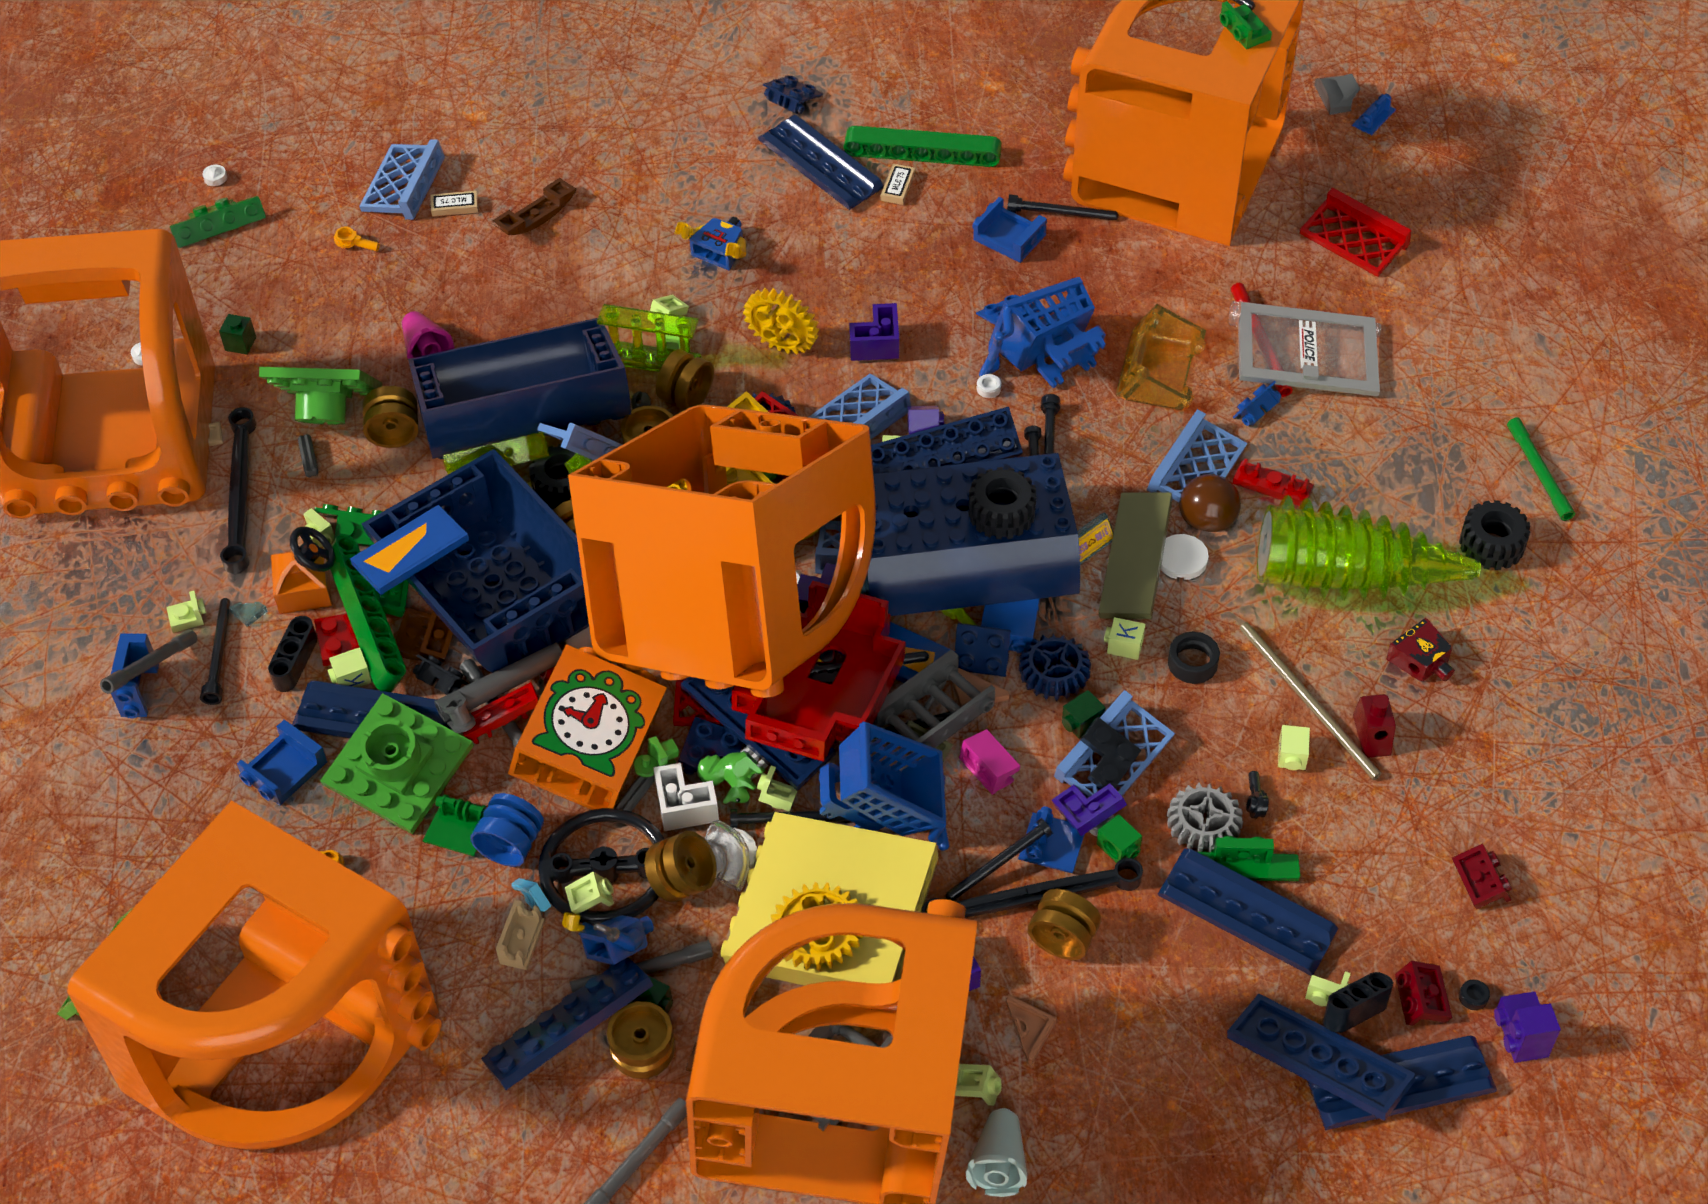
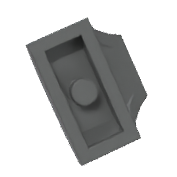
[1314,74,1360,115]

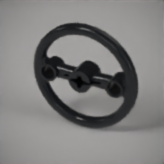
[538,808,665,925]

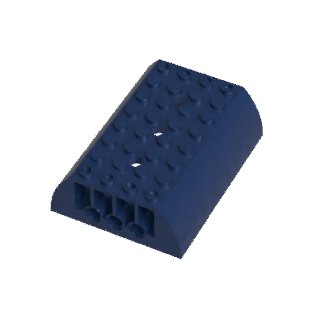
[408,317,632,459]
[362,449,589,673]
[864,453,1080,616]

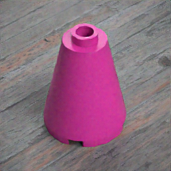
[402,311,455,359]

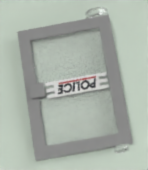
[1229,301,1381,397]

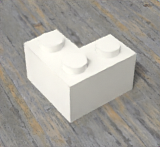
[653,763,719,831]

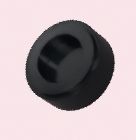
[1459,979,1490,1010]

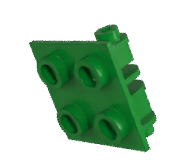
[422,794,487,857]

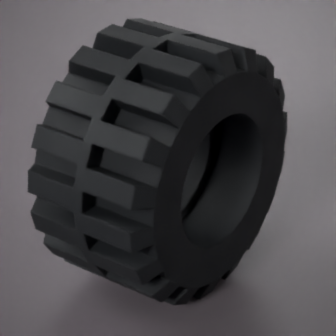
[529,444,592,509]
[968,467,1037,540]
[1459,500,1531,570]

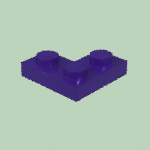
[1052,784,1127,836]

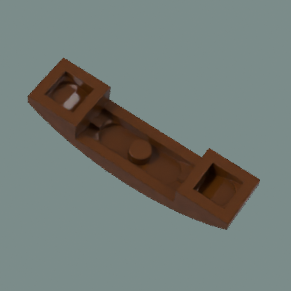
[492,178,576,235]

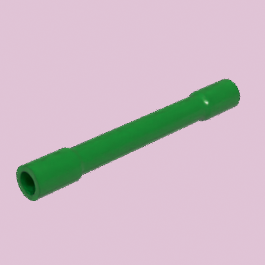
[1507,417,1575,521]

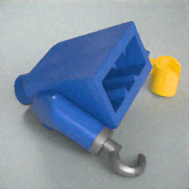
[562,912,654,965]

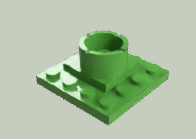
[259,367,382,425]
[320,693,474,835]

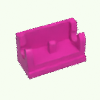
[959,729,1021,795]

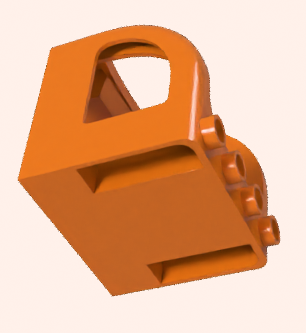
[1063,0,1304,246]
[0,229,215,519]
[568,405,876,698]
[67,800,442,1150]
[686,899,978,1204]

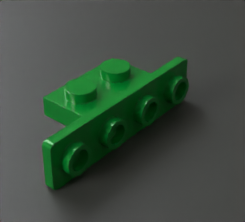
[170,196,266,248]
[314,504,383,546]
[1198,836,1300,881]

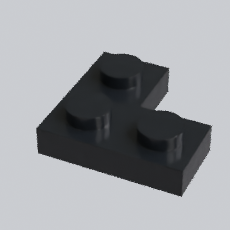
[1080,717,1141,789]

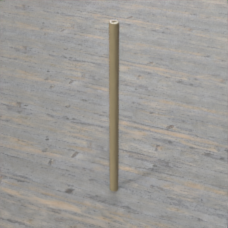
[1240,622,1381,780]

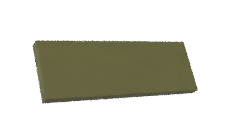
[1098,492,1173,619]

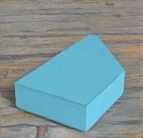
[511,878,551,912]

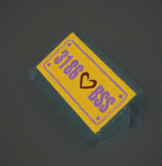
[1078,512,1114,565]

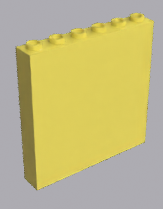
[721,812,938,986]

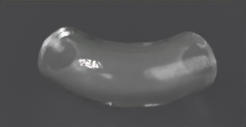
[705,820,750,891]

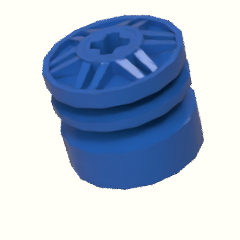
[471,793,544,867]

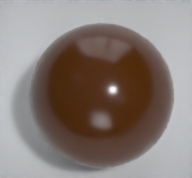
[1179,474,1241,532]

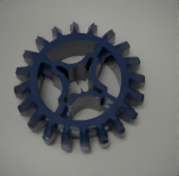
[1019,633,1091,701]

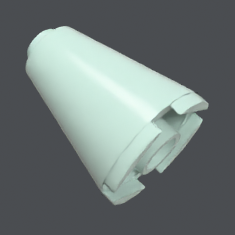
[966,1108,1028,1197]

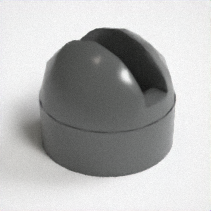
[631,391,651,409]

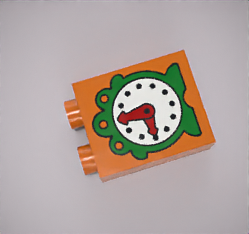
[508,644,667,810]

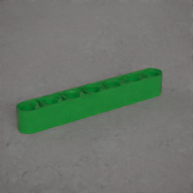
[843,126,1002,167]
[326,534,406,692]

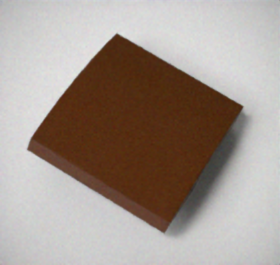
[395,607,453,662]

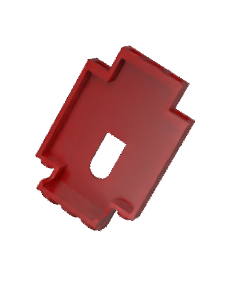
[732,581,906,762]

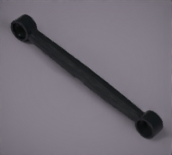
[220,407,256,574]
[922,858,1143,918]

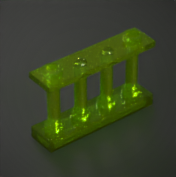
[597,304,701,372]
[443,432,549,474]

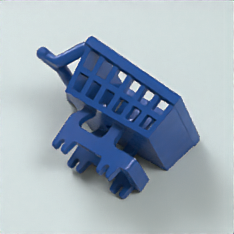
[979,277,1106,388]
[819,722,949,851]

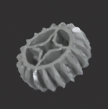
[1167,783,1243,852]

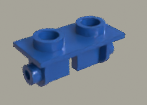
[1352,94,1396,135]
[1233,381,1281,426]

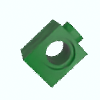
[1097,814,1142,863]

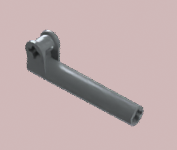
[434,642,562,733]

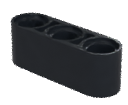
[268,616,317,692]
[1322,972,1394,1033]

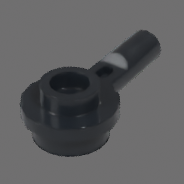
[1246,771,1269,819]

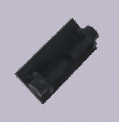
[413,654,469,695]

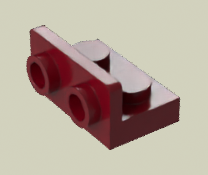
[1452,843,1512,909]
[1395,960,1453,1026]

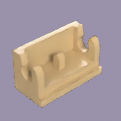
[496,900,545,970]

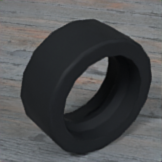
[1168,631,1220,684]

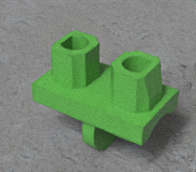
[634,736,679,777]

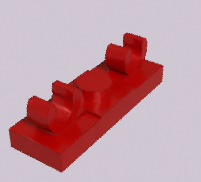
[1233,458,1314,508]
[463,682,539,744]

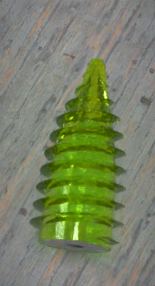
[1257,495,1481,601]

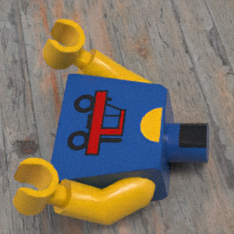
[674,217,747,270]

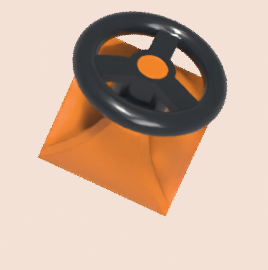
[271,527,335,614]

